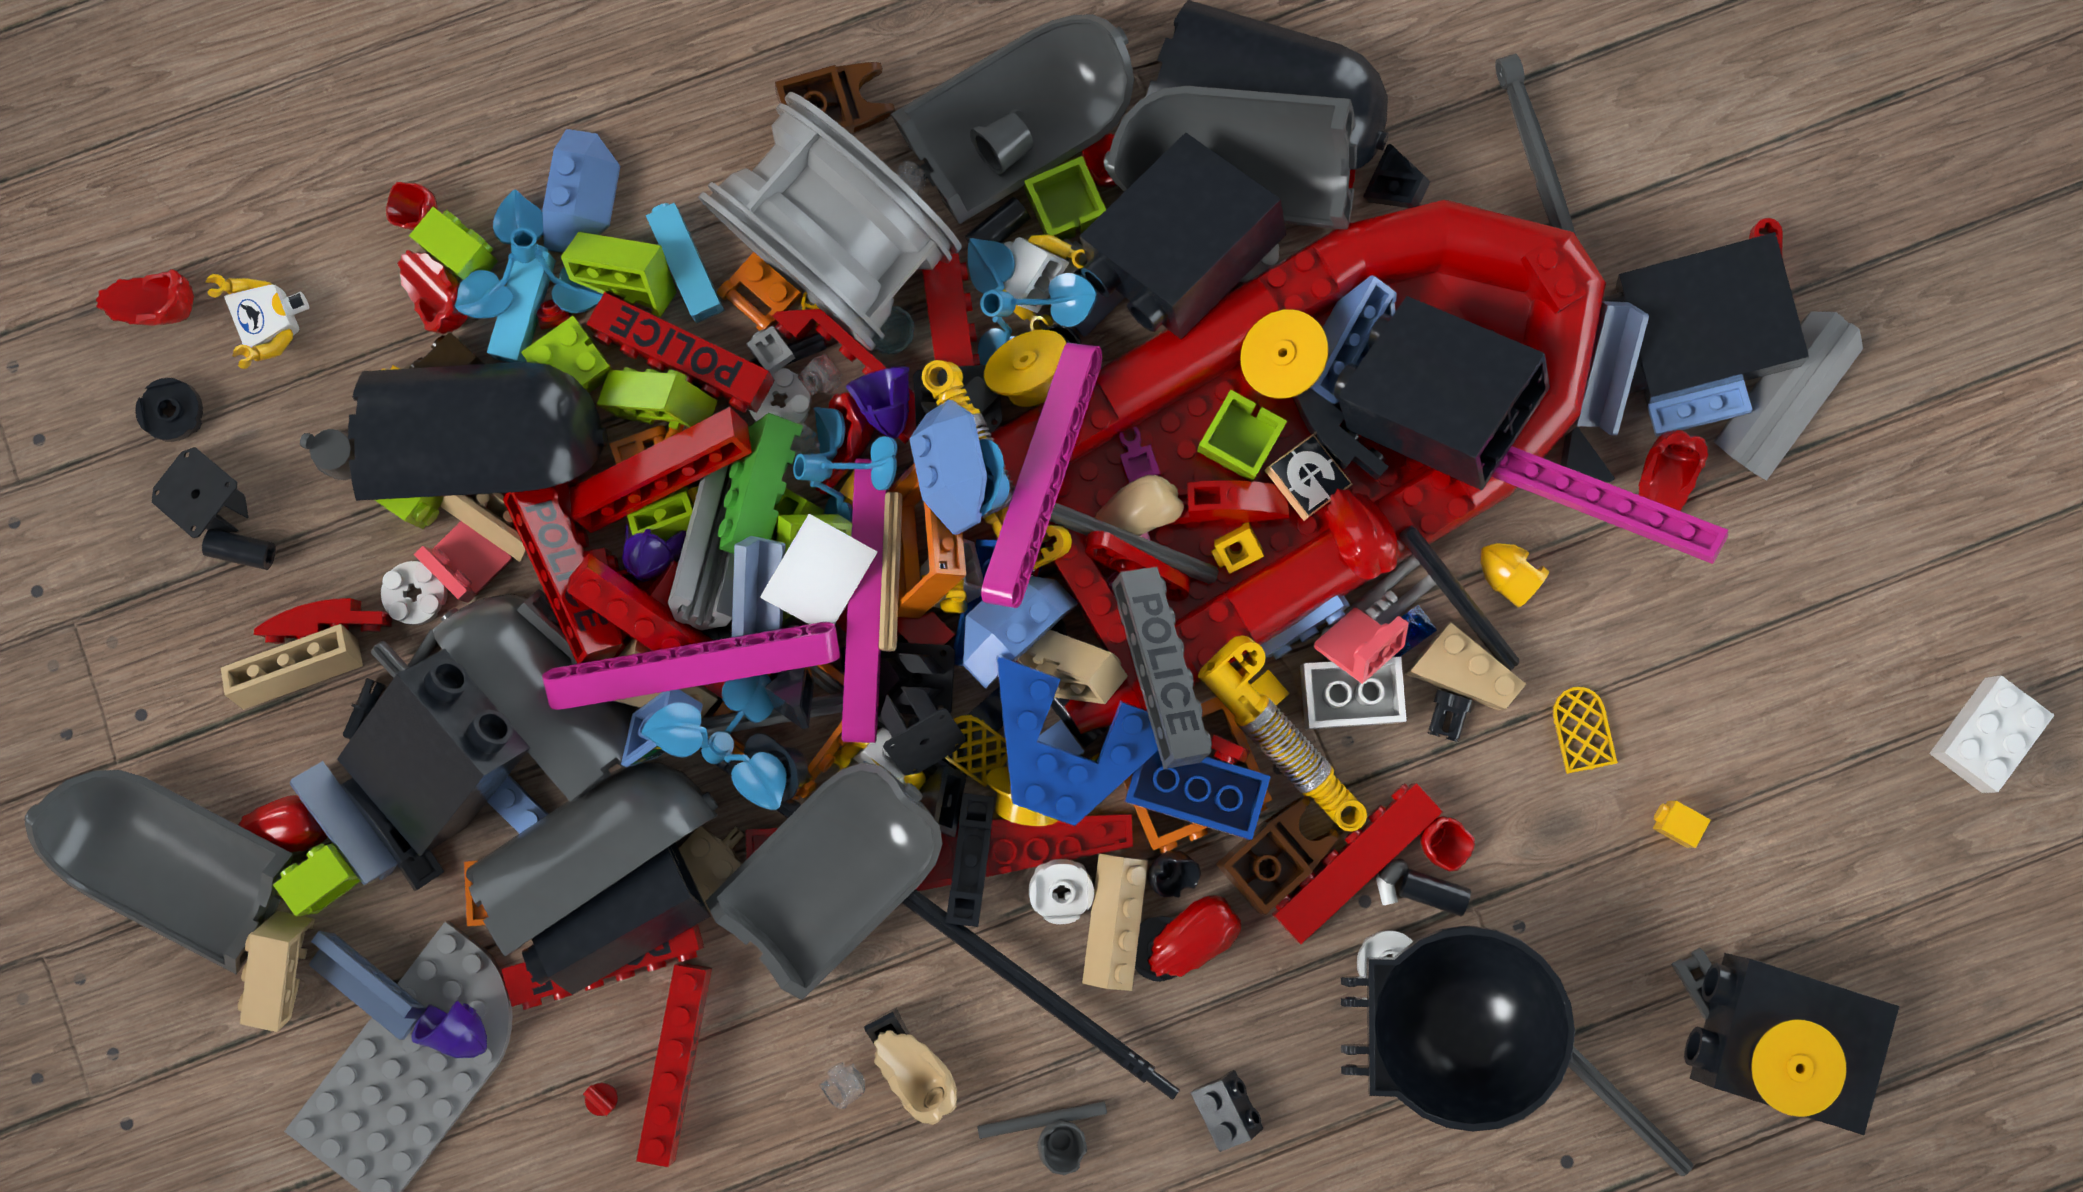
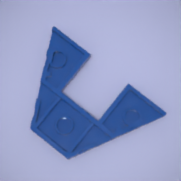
[996,655,1158,826]

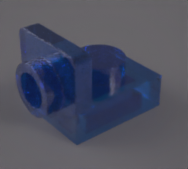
[1394,604,1437,657]

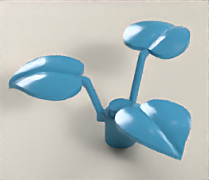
[455,189,603,318]
[967,238,1097,365]
[793,407,897,522]
[641,674,786,810]

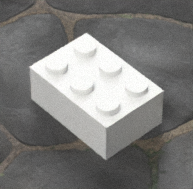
[1300,657,1407,730]
[1929,676,2054,793]

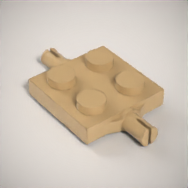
[679,826,746,911]

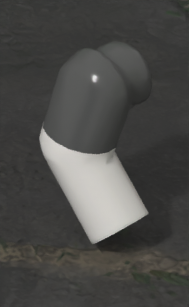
[1376,859,1408,905]

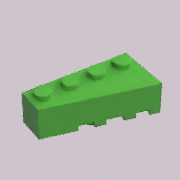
[718,413,803,554]

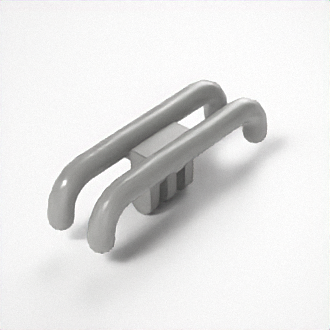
[1322,555,1436,635]

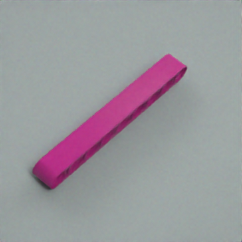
[981,342,1102,608]
[842,459,889,743]
[542,622,840,710]

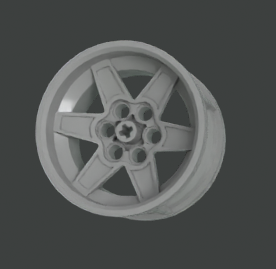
[698,92,962,351]

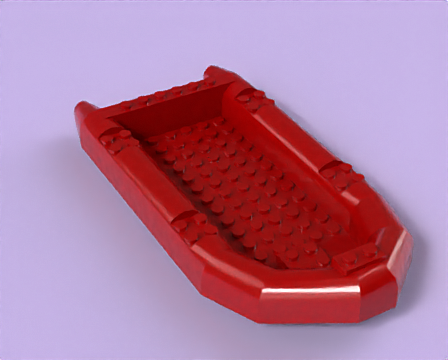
[987,199,1606,734]

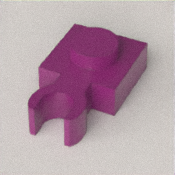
[1120,427,1161,483]

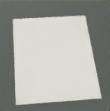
[760,514,877,625]

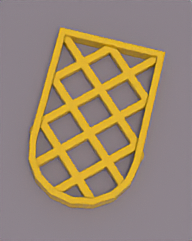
[1553,687,1618,774]
[945,715,1008,787]

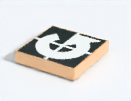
[1264,434,1352,521]

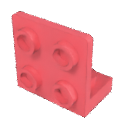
[414,521,512,603]
[1314,608,1409,684]

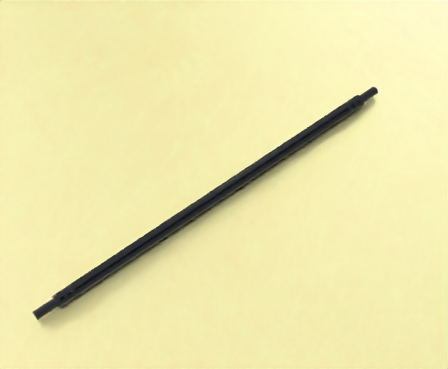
[699,747,1180,1100]

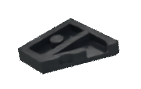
[1363,144,1431,208]

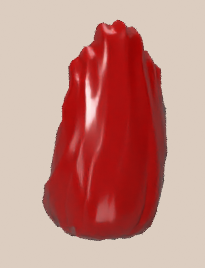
[397,250,469,334]
[96,269,194,326]
[816,392,875,495]
[1638,430,1708,511]
[1325,488,1399,580]
[238,795,328,853]
[1148,895,1242,977]

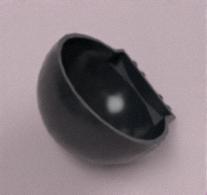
[1341,925,1575,1132]

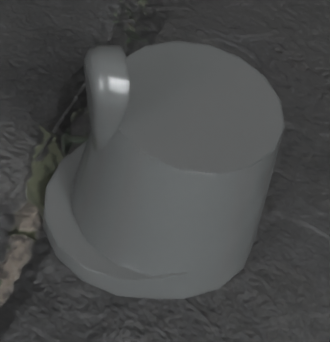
[970,109,1034,174]
[300,429,355,480]

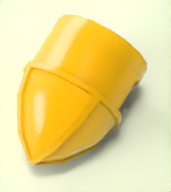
[1480,543,1549,608]

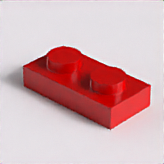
[1211,735,1250,765]

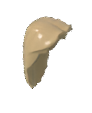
[1086,475,1184,542]
[874,1030,957,1125]

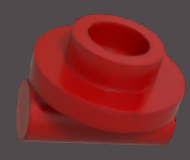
[536,299,572,330]
[583,1082,618,1117]

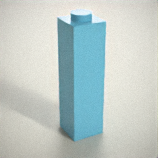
[646,203,725,323]
[487,244,556,363]

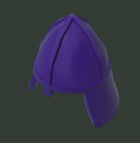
[846,366,910,439]
[622,524,686,582]
[411,1001,487,1058]

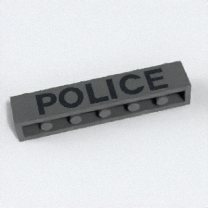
[1111,567,1212,769]

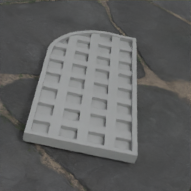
[284,921,513,1192]

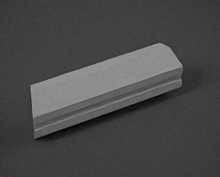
[1714,311,1863,481]
[668,463,734,630]

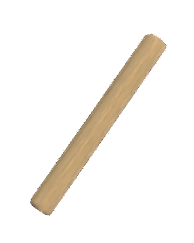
[879,492,902,652]

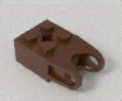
[775,62,896,135]
[1216,795,1340,915]

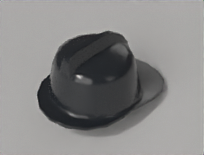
[744,733,812,801]

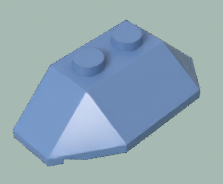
[542,129,621,253]
[1310,276,1397,404]
[909,400,987,535]
[963,576,1078,689]

